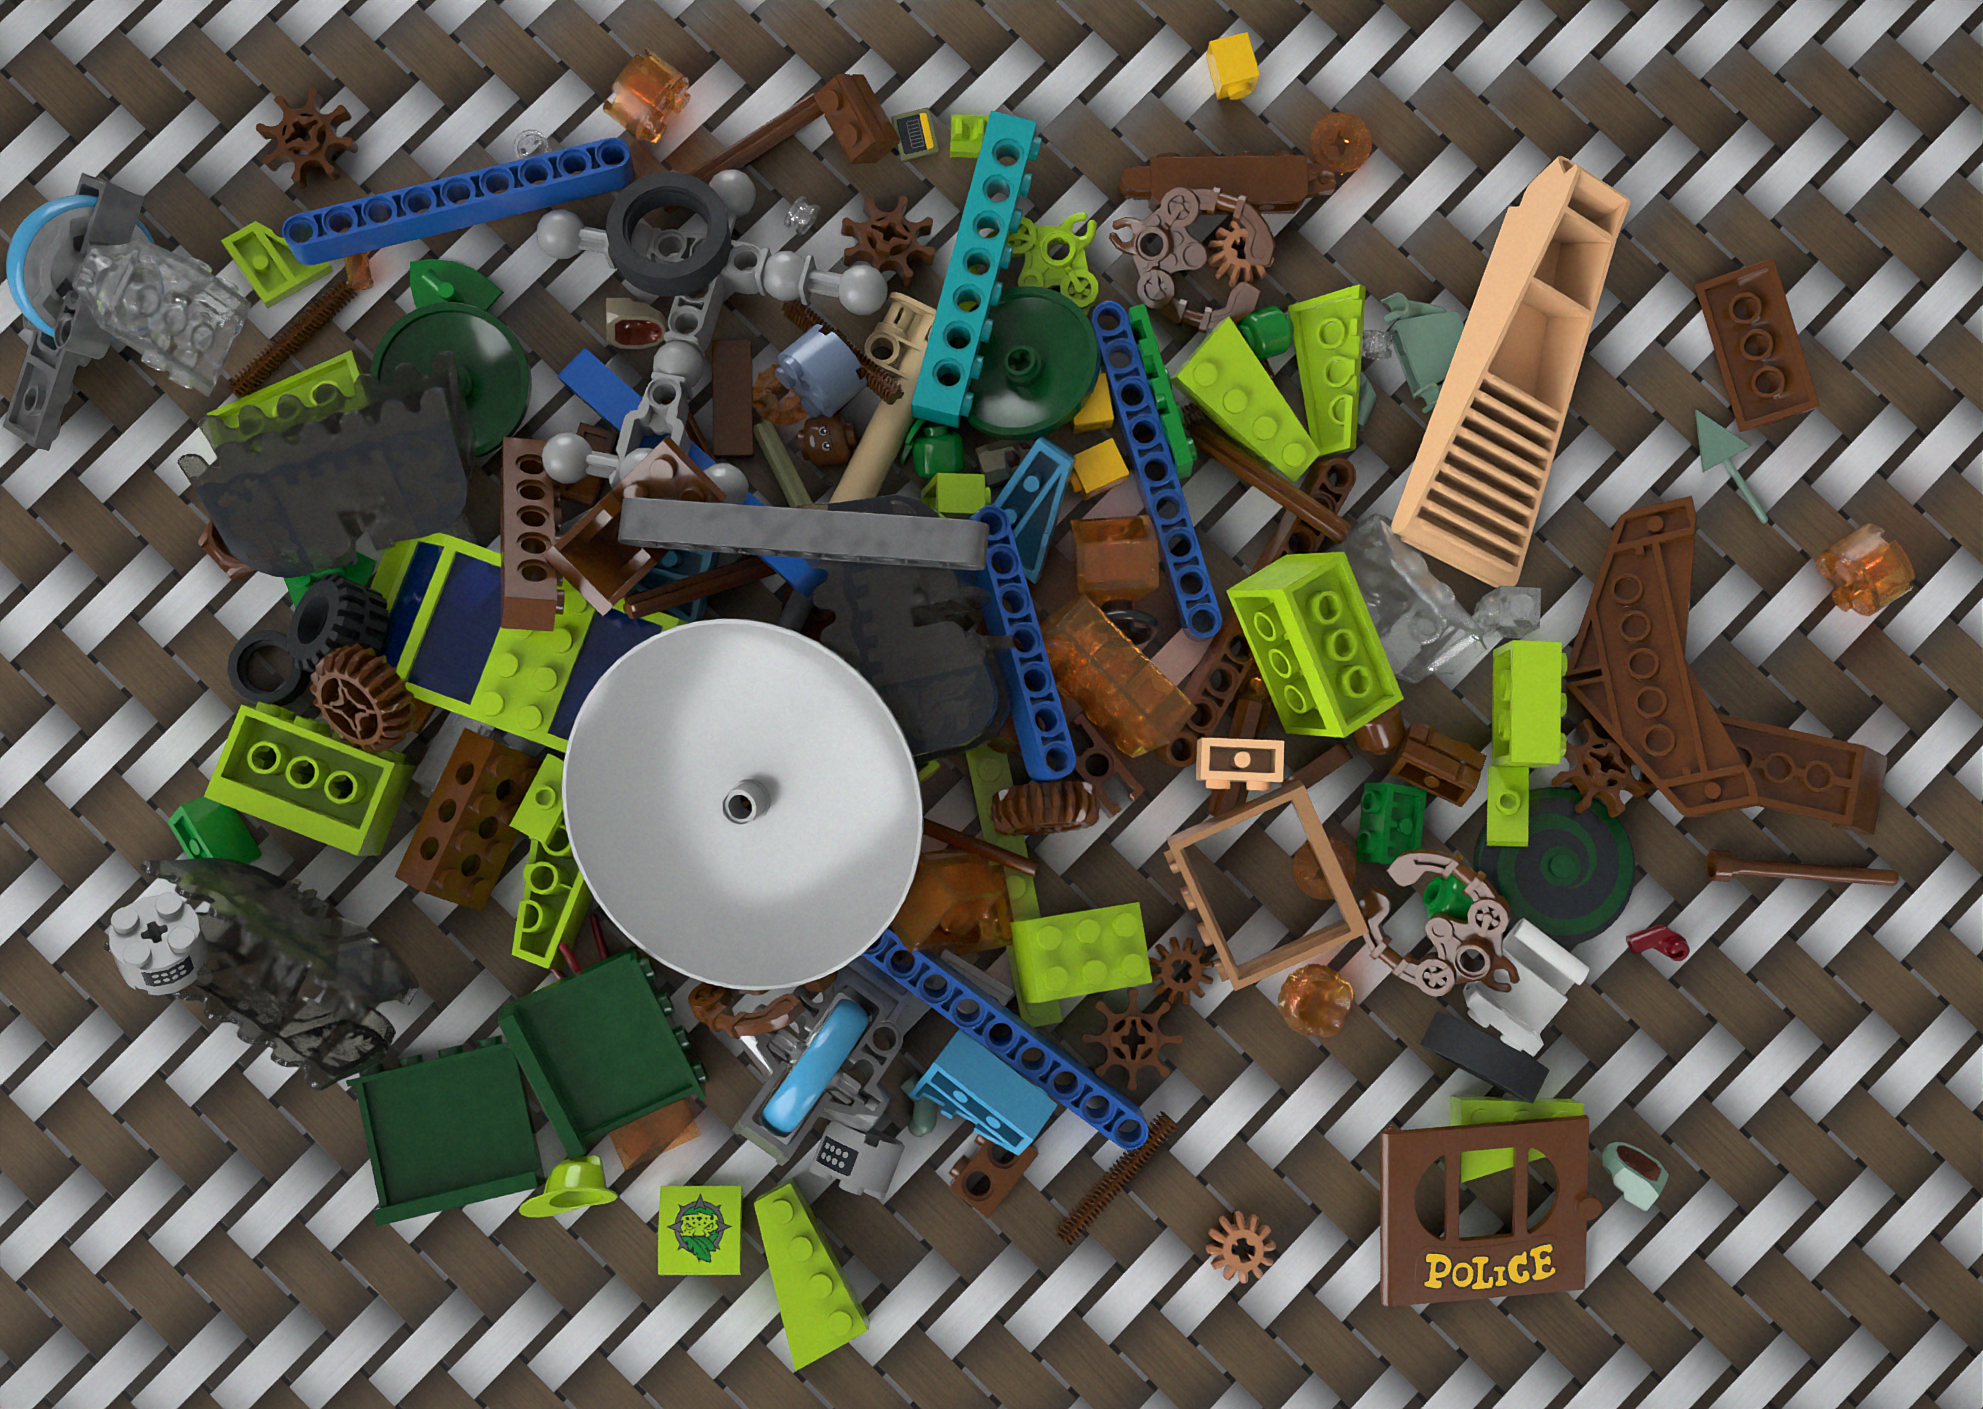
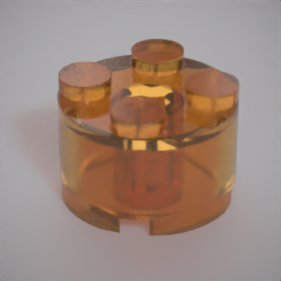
[603,48,691,144]
[1814,524,1915,616]

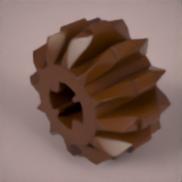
[1148,937,1214,1005]

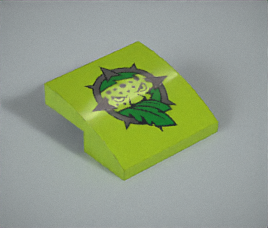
[658,1186,743,1275]

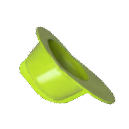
[519,1155,618,1218]

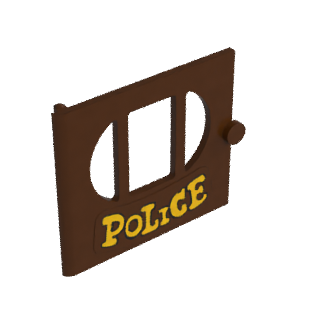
[1380,1115,1602,1306]

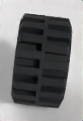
[287,574,389,674]

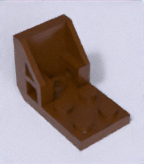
[543,436,726,616]

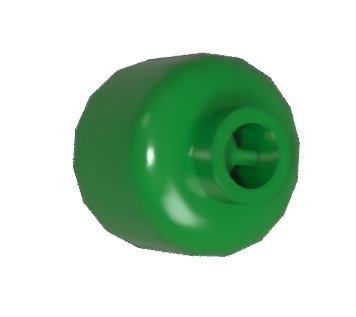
[1236,305,1294,362]
[912,424,965,484]
[1422,874,1473,921]

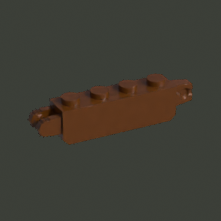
[1118,151,1336,215]

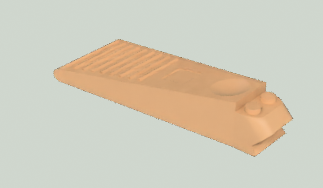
[1391,156,1631,589]

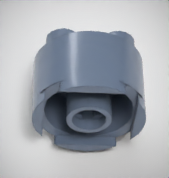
[774,324,867,418]

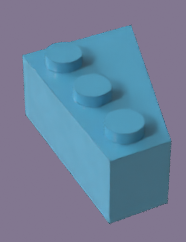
[988,436,1076,584]
[908,1028,1058,1156]

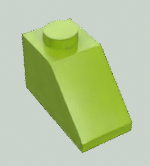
[921,473,991,520]

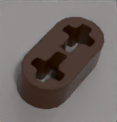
[1280,741,1353,790]

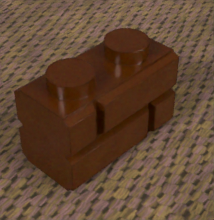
[814,74,900,164]
[1388,721,1487,808]

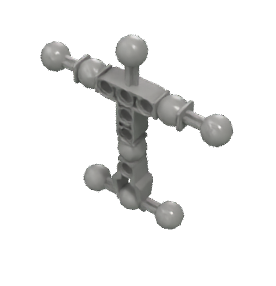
[537,169,888,505]

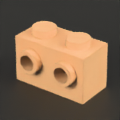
[1196,738,1284,791]

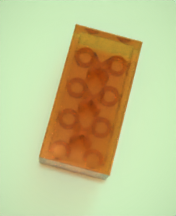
[1022,594,1197,758]

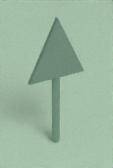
[1695,410,1768,523]

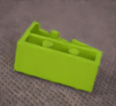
[1450,1096,1584,1183]

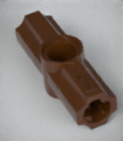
[1206,698,1271,823]

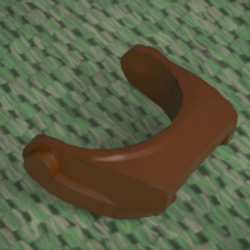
[198,498,281,580]

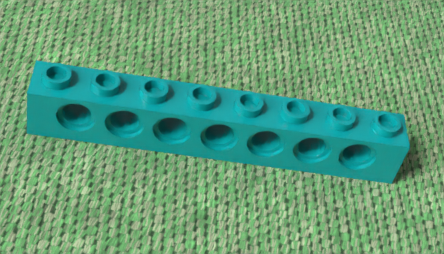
[911,111,1042,428]

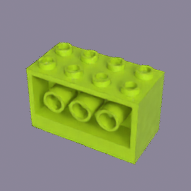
[1226,552,1404,738]
[204,701,416,856]

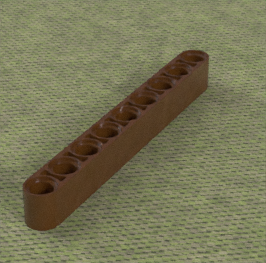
[1154,458,1356,768]

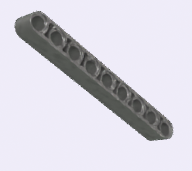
[618,498,989,570]

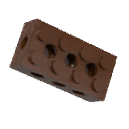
[394,727,543,912]

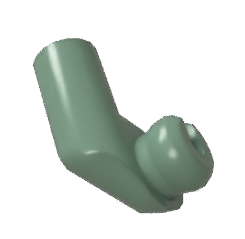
[1357,372,1377,431]
[900,1073,938,1137]

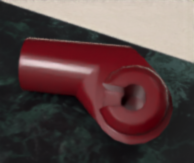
[1626,924,1690,961]

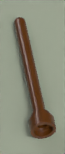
[1706,849,1899,886]

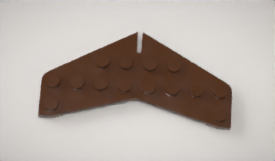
[1564,496,1761,818]

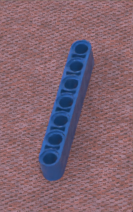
[967,505,1076,783]

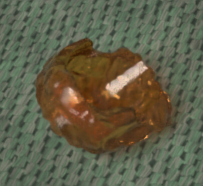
[1278,964,1355,1038]

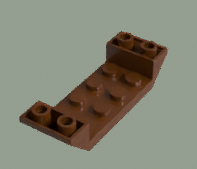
[1639,713,1888,835]

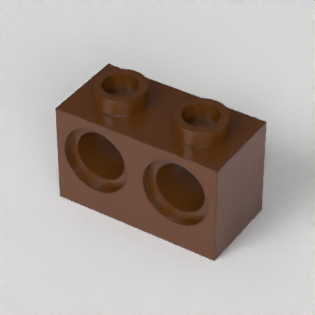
[948,1134,1039,1219]

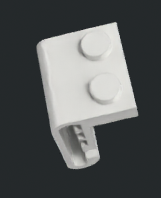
[1463,918,1589,1057]

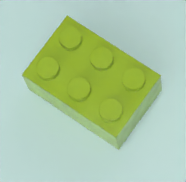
[1491,640,1567,769]
[1010,902,1153,1003]

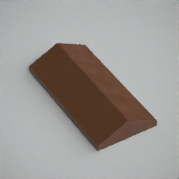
[1695,257,1820,433]

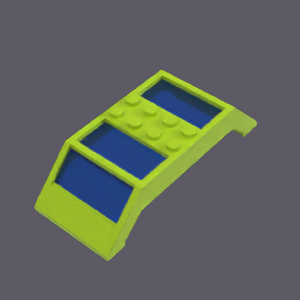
[370,523,688,753]

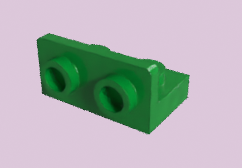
[1356,783,1427,865]

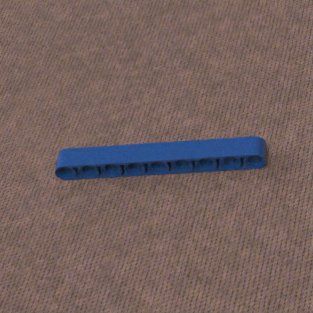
[282,138,635,265]
[1090,301,1222,642]
[557,348,835,599]
[861,922,1149,1150]

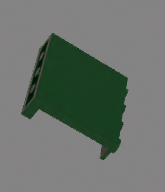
[497,946,710,1160]
[346,1035,546,1227]

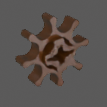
[256,88,358,189]
[841,196,936,287]
[1551,719,1650,818]
[1081,987,1184,1091]

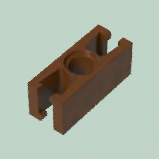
[1067,713,1145,819]

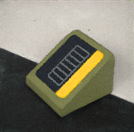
[891,107,939,162]

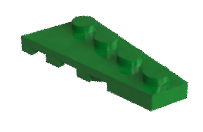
[1129,303,1197,479]

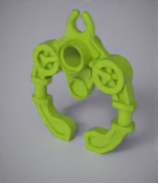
[959,211,1099,318]

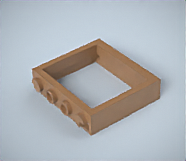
[1163,779,1369,991]

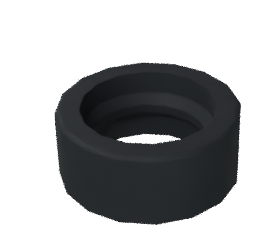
[227,630,311,706]

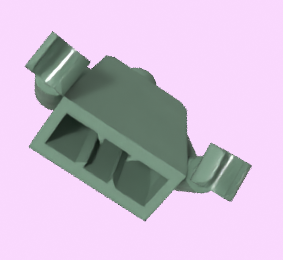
[1381,292,1464,413]

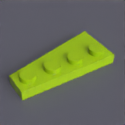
[1288,284,1366,459]

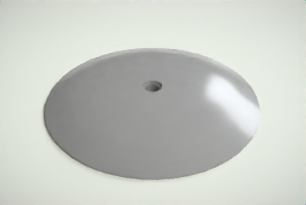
[562,618,924,991]

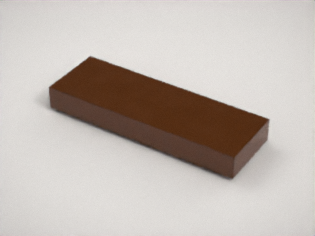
[712,339,754,458]

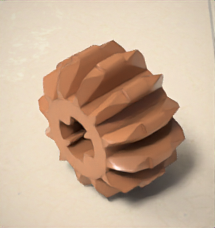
[1208,221,1274,287]
[1206,1211,1276,1283]

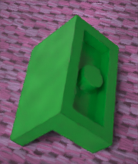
[167,796,262,889]

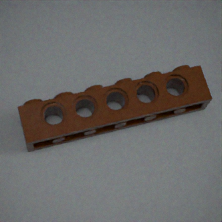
[500,437,565,631]

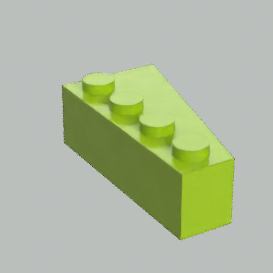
[1171,316,1320,484]
[512,817,593,970]
[754,1177,871,1372]

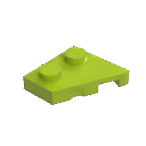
[221,221,333,309]

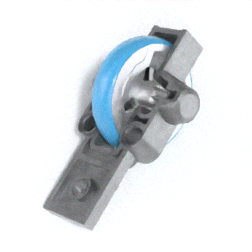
[3,173,161,451]
[732,908,949,1166]

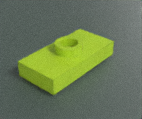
[509,753,564,845]
[1487,766,1529,847]

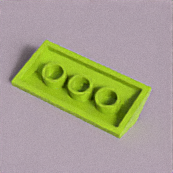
[207,350,372,474]

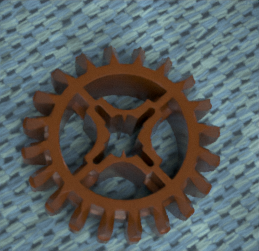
[310,644,417,753]
[991,780,1100,836]

